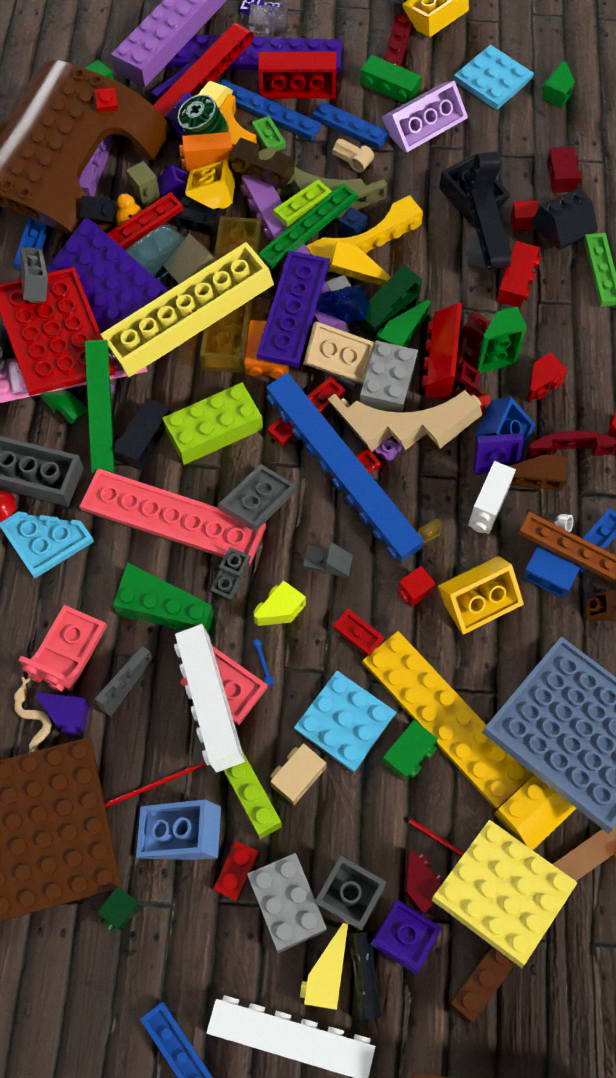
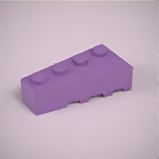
[79,134,113,197]

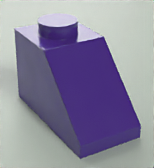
[157,165,190,201]
[36,692,90,735]

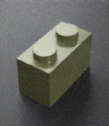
[126,161,160,210]

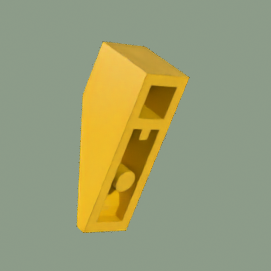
[328,240,391,287]

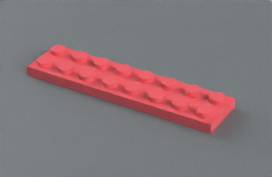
[79,469,266,567]

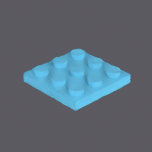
[453,45,534,110]
[294,671,396,773]

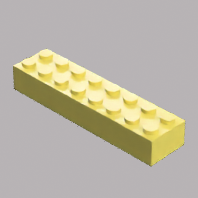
[100,242,274,377]

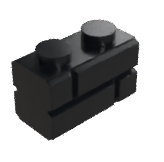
[175,197,222,236]

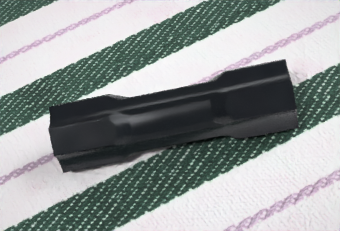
[349,932,382,1020]

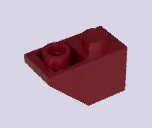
[404,850,444,915]

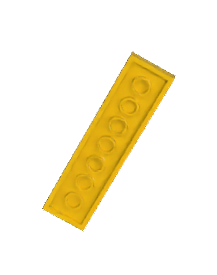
[362,631,533,809]

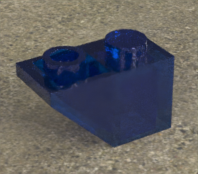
[317,285,370,322]

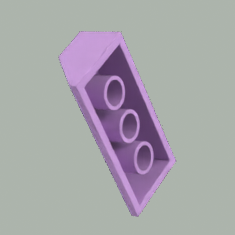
[382,80,468,152]

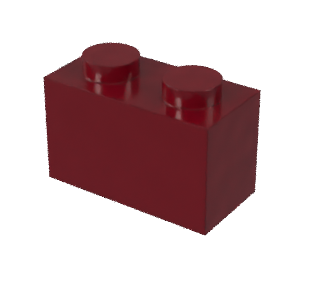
[546,147,582,193]

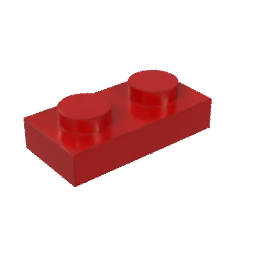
[333,609,385,656]
[213,841,259,901]

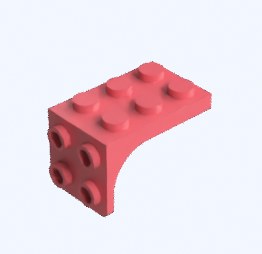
[18,605,107,693]

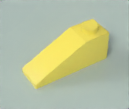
[300,923,348,1010]

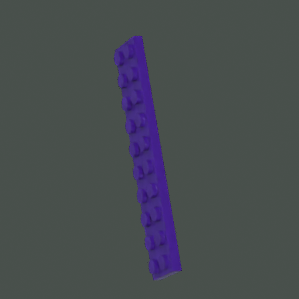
[165,35,342,73]

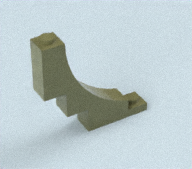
[259,146,387,220]

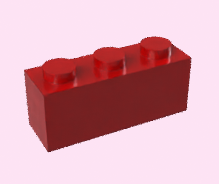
[496,241,541,308]

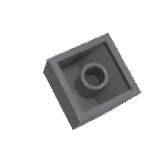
[315,855,387,931]

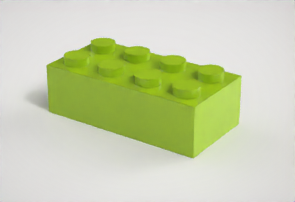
[163,382,263,465]

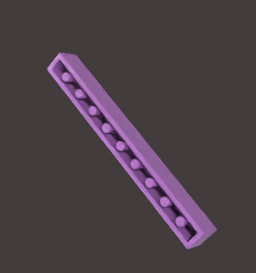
[240,174,346,332]

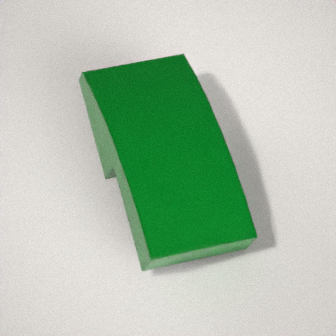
[41,389,88,424]

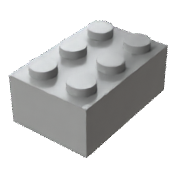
[360,341,418,413]
[247,853,327,953]

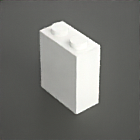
[468,461,516,534]

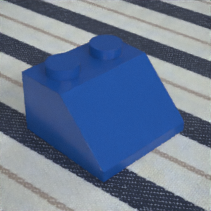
[475,397,535,456]

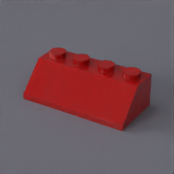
[421,303,462,400]

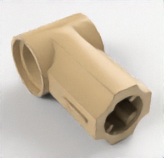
[333,138,375,173]

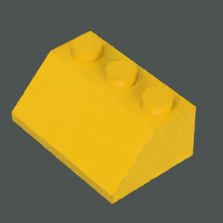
[402,0,469,37]
[185,159,235,209]
[438,556,524,635]
[494,775,576,850]

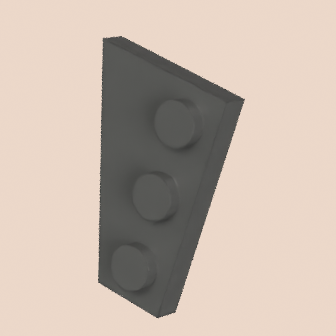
[95,646,153,717]

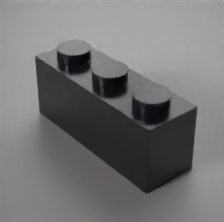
[114,398,171,470]

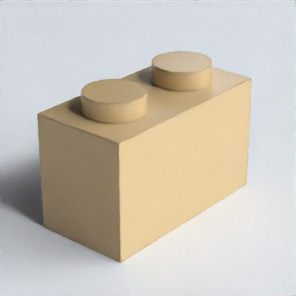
[270,743,326,806]

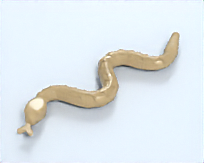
[14,677,52,753]

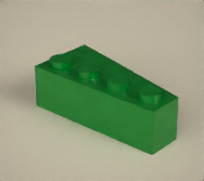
[113,562,214,633]

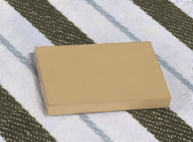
[303,321,375,385]

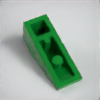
[376,300,431,347]

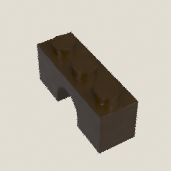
[229,137,294,189]

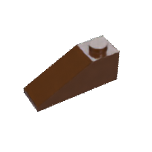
[508,454,567,491]

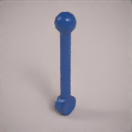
[252,639,274,686]

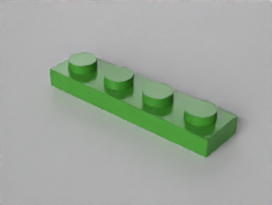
[584,233,616,307]

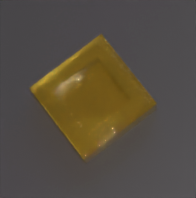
[418,518,443,544]

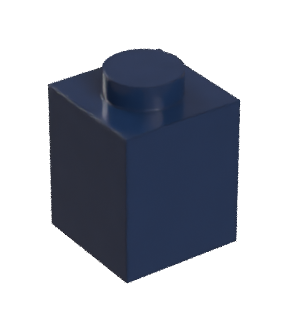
[338,207,367,238]

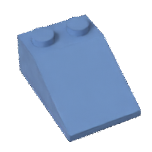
[136,800,221,860]

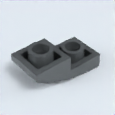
[210,547,251,602]

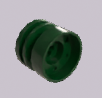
[177,94,229,136]

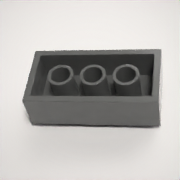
[0,436,84,507]

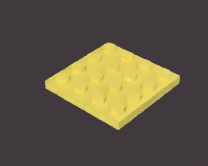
[432,820,578,968]

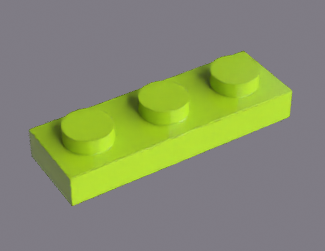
[273,179,332,227]

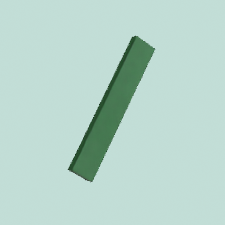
[257,184,358,270]
[85,340,115,475]

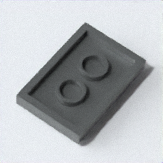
[219,464,297,532]

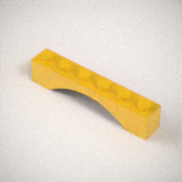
[306,195,423,273]

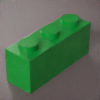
[360,55,422,103]

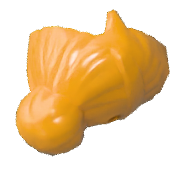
[114,193,143,227]

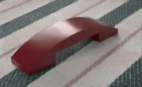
[455,311,490,390]
[526,431,616,459]

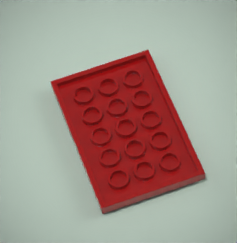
[0,267,115,396]

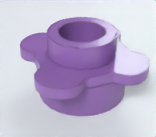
[375,437,402,461]

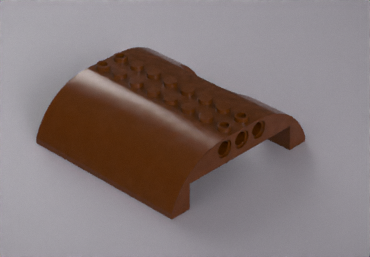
[0,60,172,235]

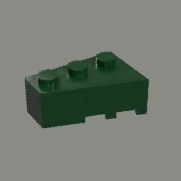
[356,264,422,340]

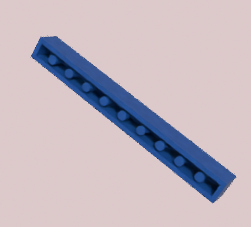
[266,372,424,563]

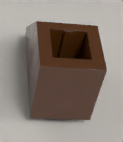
[585,589,616,621]

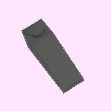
[20,247,48,303]

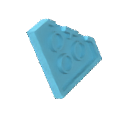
[0,512,94,579]

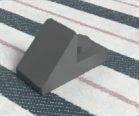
[303,543,353,578]

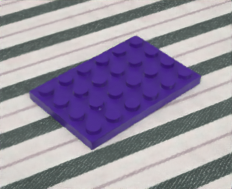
[46,218,169,352]

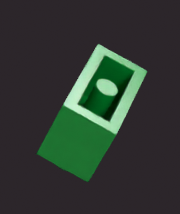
[382,720,438,782]

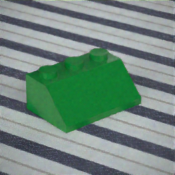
[476,307,527,374]

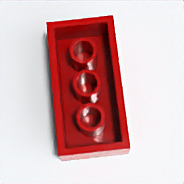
[259,52,336,99]

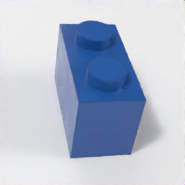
[522,547,580,599]

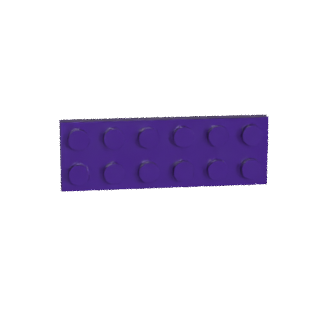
[257,250,330,368]

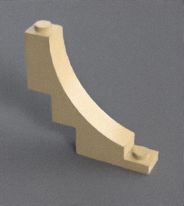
[328,390,482,452]

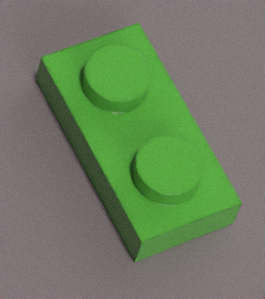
[252,116,286,151]

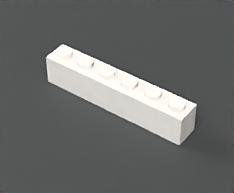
[174,624,245,773]
[207,995,375,1078]

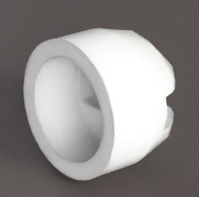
[554,514,573,532]

